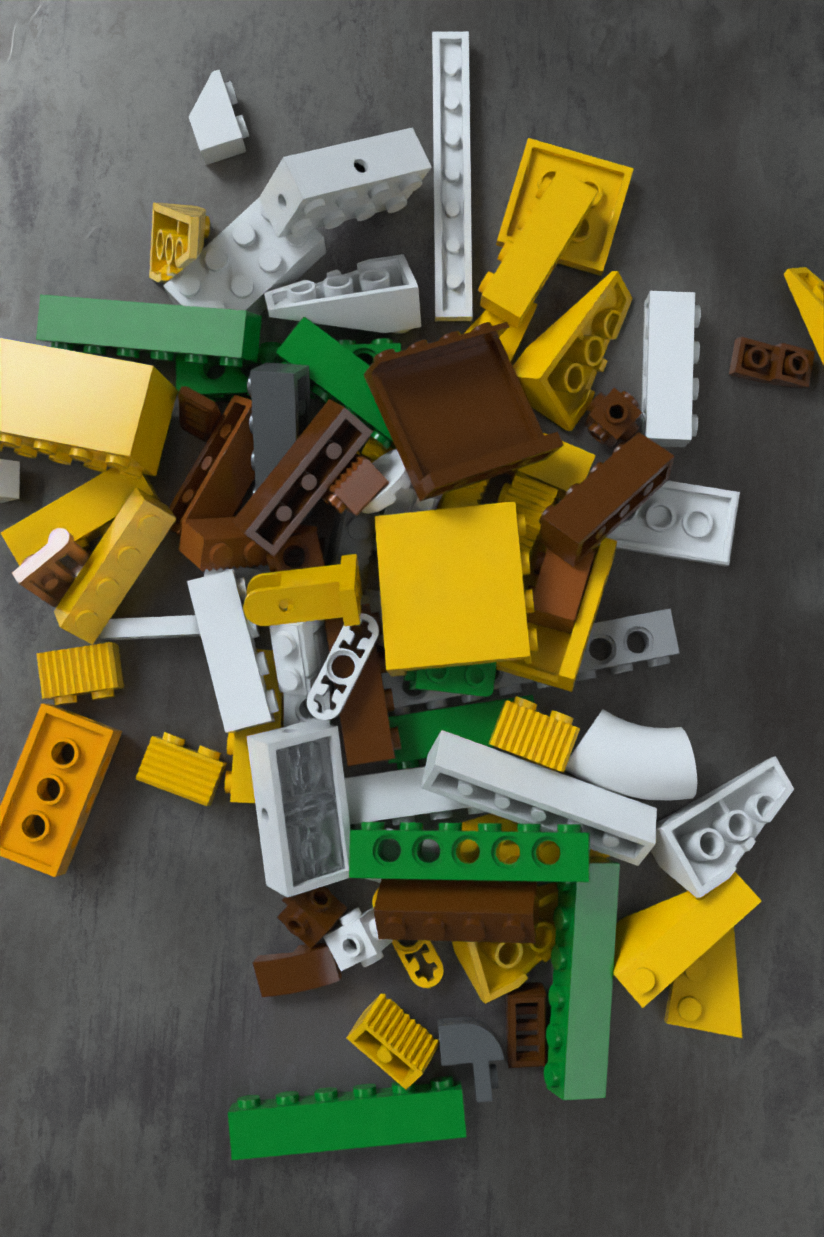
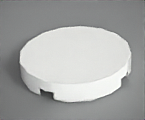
[362,449,412,514]

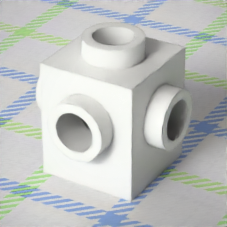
[323,907,393,971]

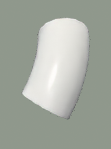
[565,709,697,801]

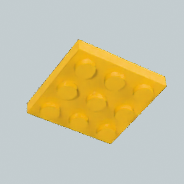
[496,138,634,276]

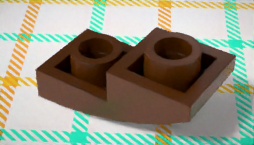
[729,336,815,389]
[252,943,342,997]

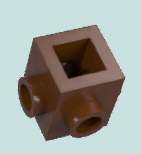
[584,387,642,449]
[277,886,347,949]

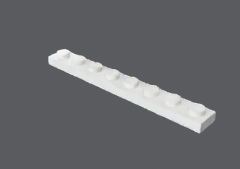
[432,31,473,321]

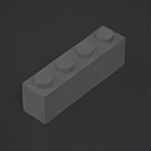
[247,362,313,523]

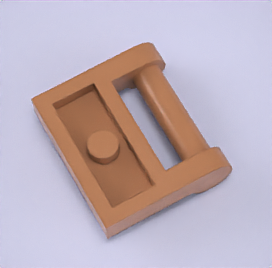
[12,528,93,607]

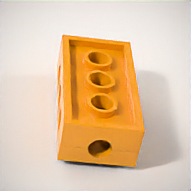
[0,703,122,877]

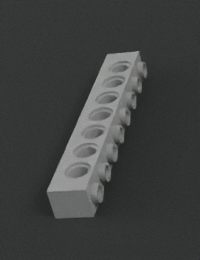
[382,609,680,717]

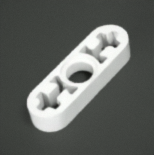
[307,613,379,720]
[100,615,201,640]

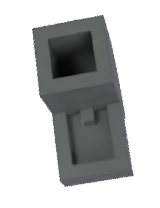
[437,1017,504,1103]

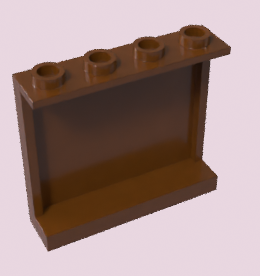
[363,322,564,502]

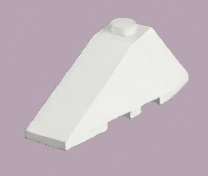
[264,254,421,334]
[650,756,794,898]

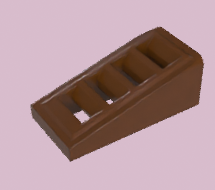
[178,386,222,443]
[505,982,547,1068]

